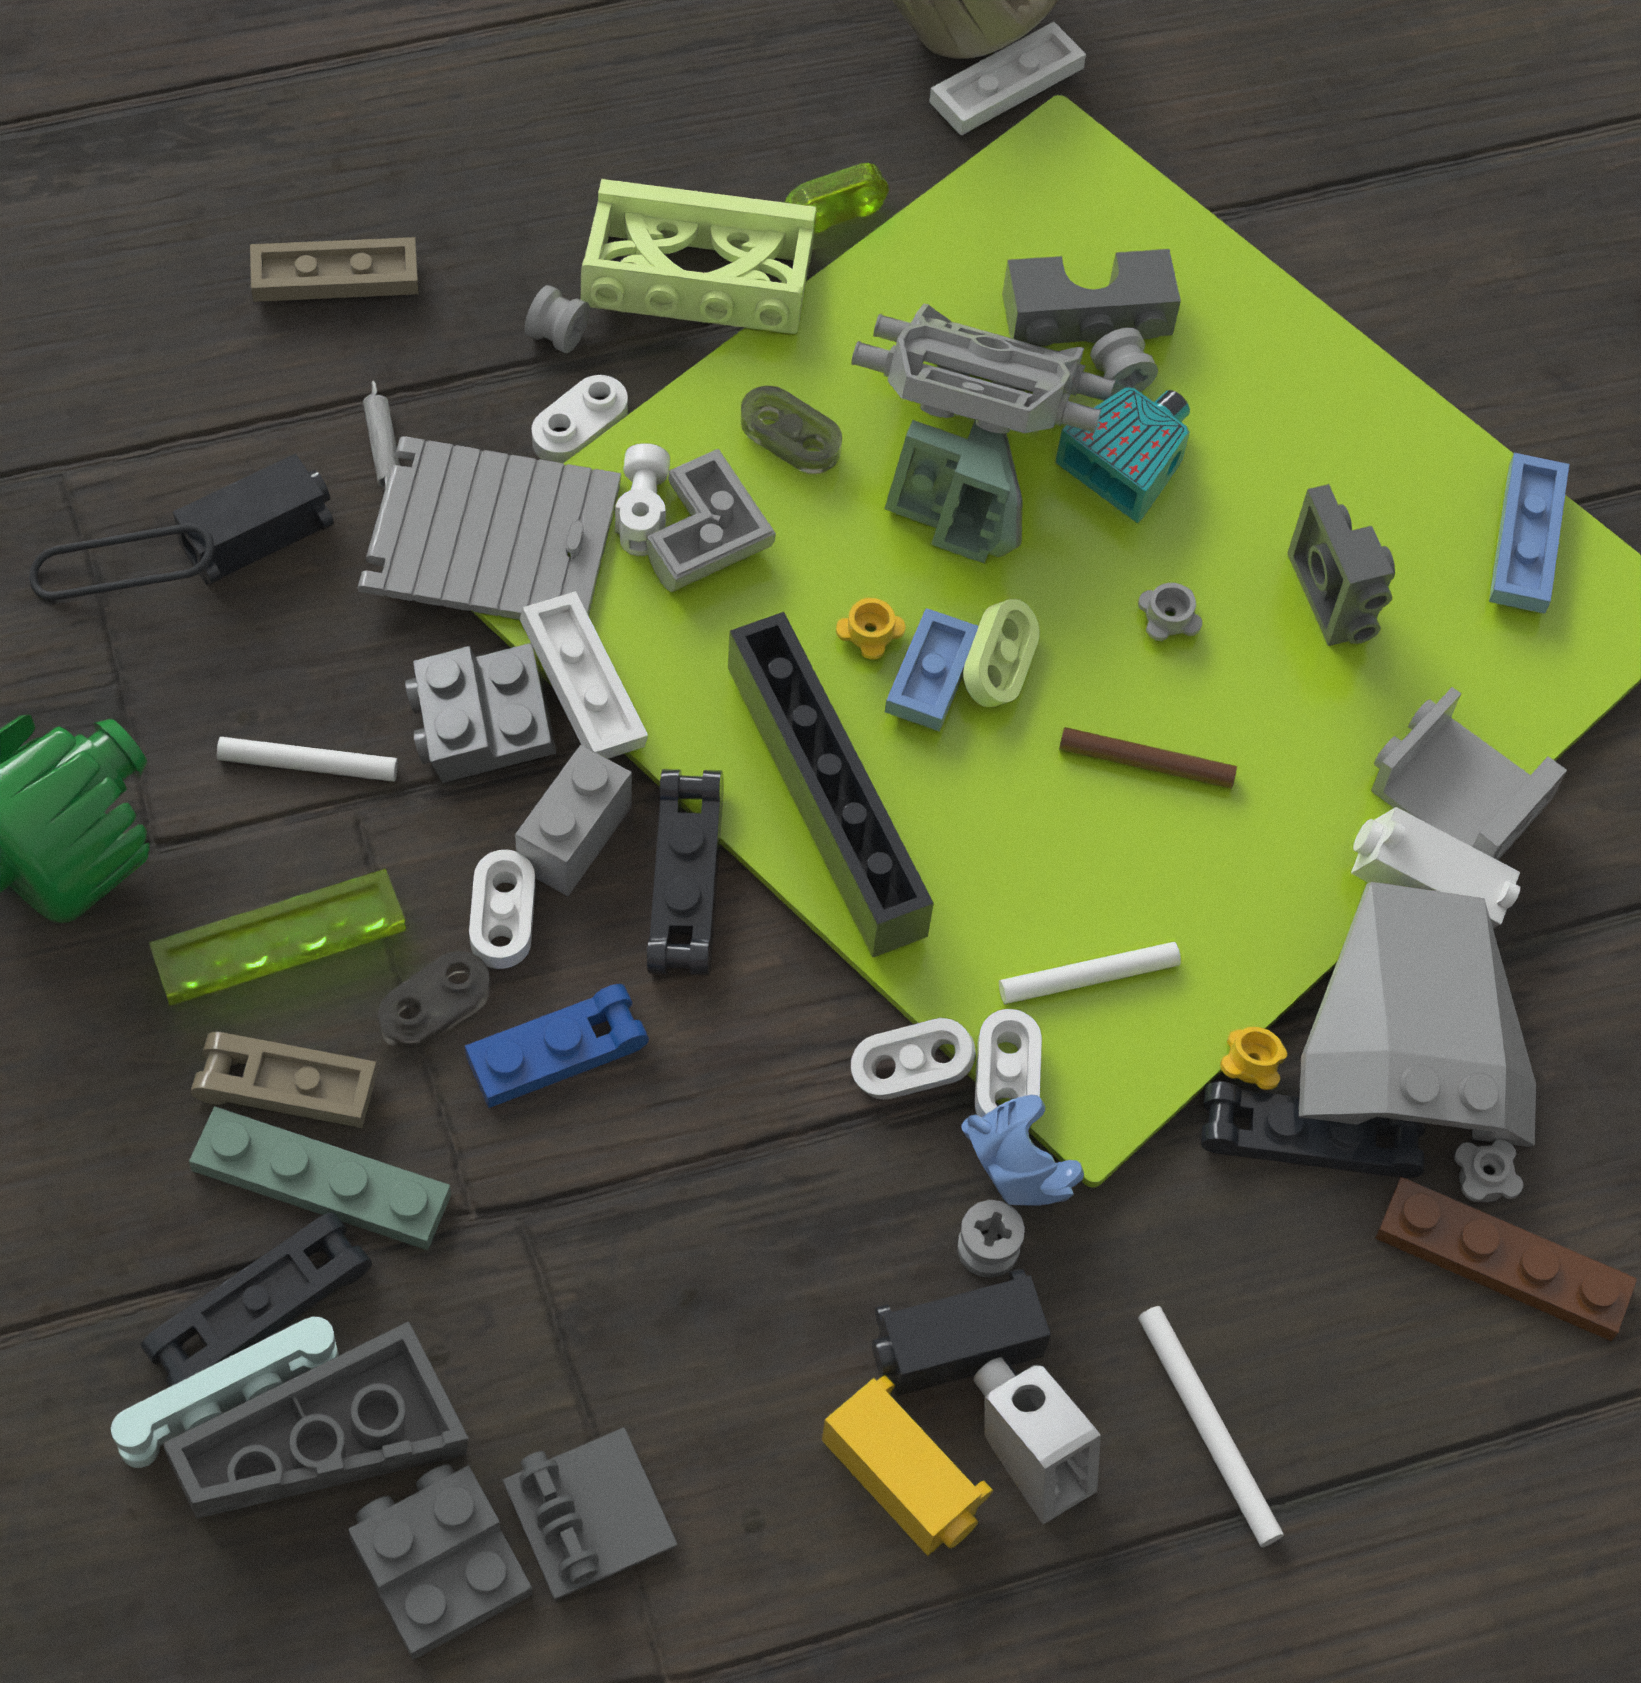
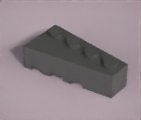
[163,1321,469,1519]

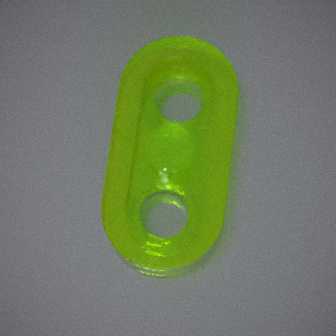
[784,163,889,234]

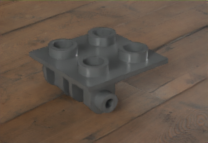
[503,1427,678,1600]

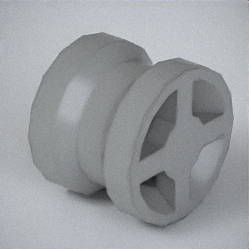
[525,285,590,353]
[1090,328,1158,396]
[957,1200,1025,1278]

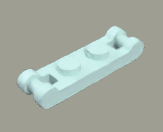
[111,1317,339,1468]

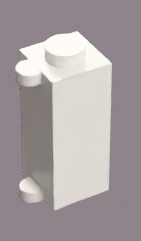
[1351,807,1520,928]

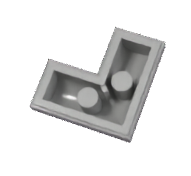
[647,449,776,592]

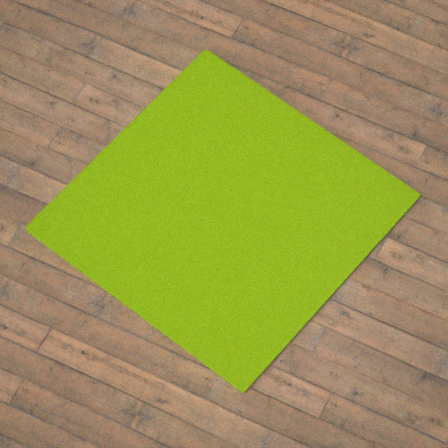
[471,95,1641,1187]

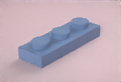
[1489,453,1569,614]

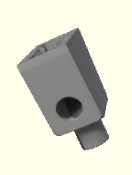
[974,1357,1101,1524]

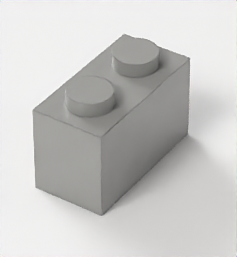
[515,745,632,896]

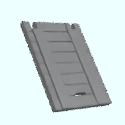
[357,437,621,620]

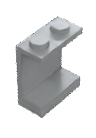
[1371,687,1567,860]

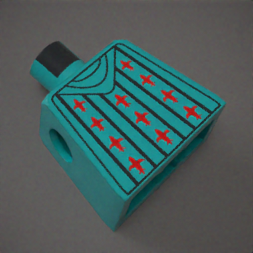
[1055,387,1190,523]

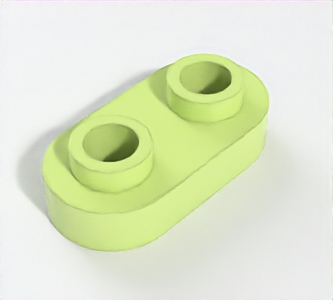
[963,599,1039,707]

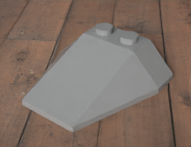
[1299,882,1536,1147]

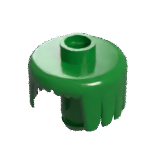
[0,715,150,924]

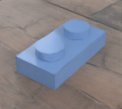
[885,608,979,731]

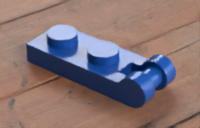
[465,984,649,1108]

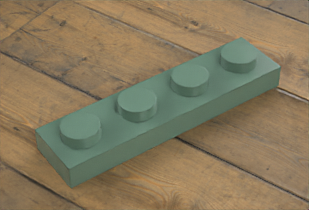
[189,1106,451,1250]

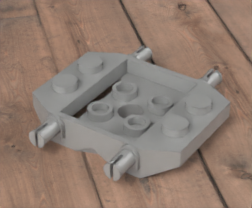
[851,303,1116,433]

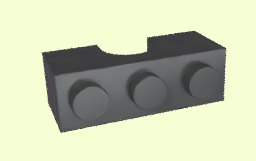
[1002,249,1181,347]

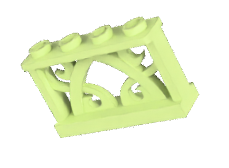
[581,179,816,334]

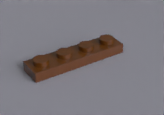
[1375,1177,1637,1341]

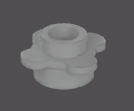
[1138,583,1202,641]
[1455,1140,1523,1202]

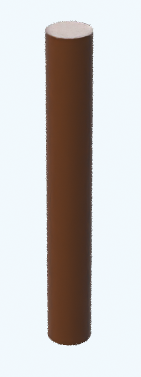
[1059,727,1237,789]

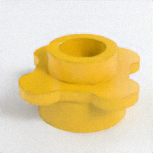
[836,598,905,660]
[1220,1027,1287,1090]

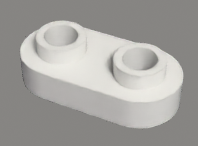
[532,375,628,463]
[469,850,535,969]
[975,1009,1042,1117]
[851,1018,976,1099]

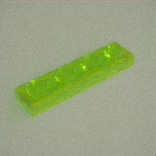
[149,869,406,1006]

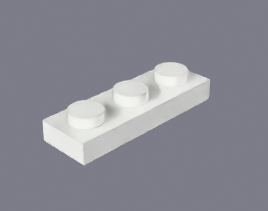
[929,22,1086,135]
[520,591,648,759]

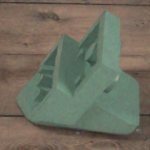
[884,419,1023,564]

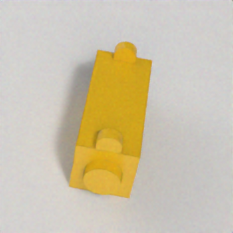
[822,1375,993,1556]

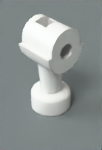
[615,443,670,556]

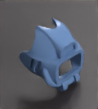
[961,1095,1084,1206]

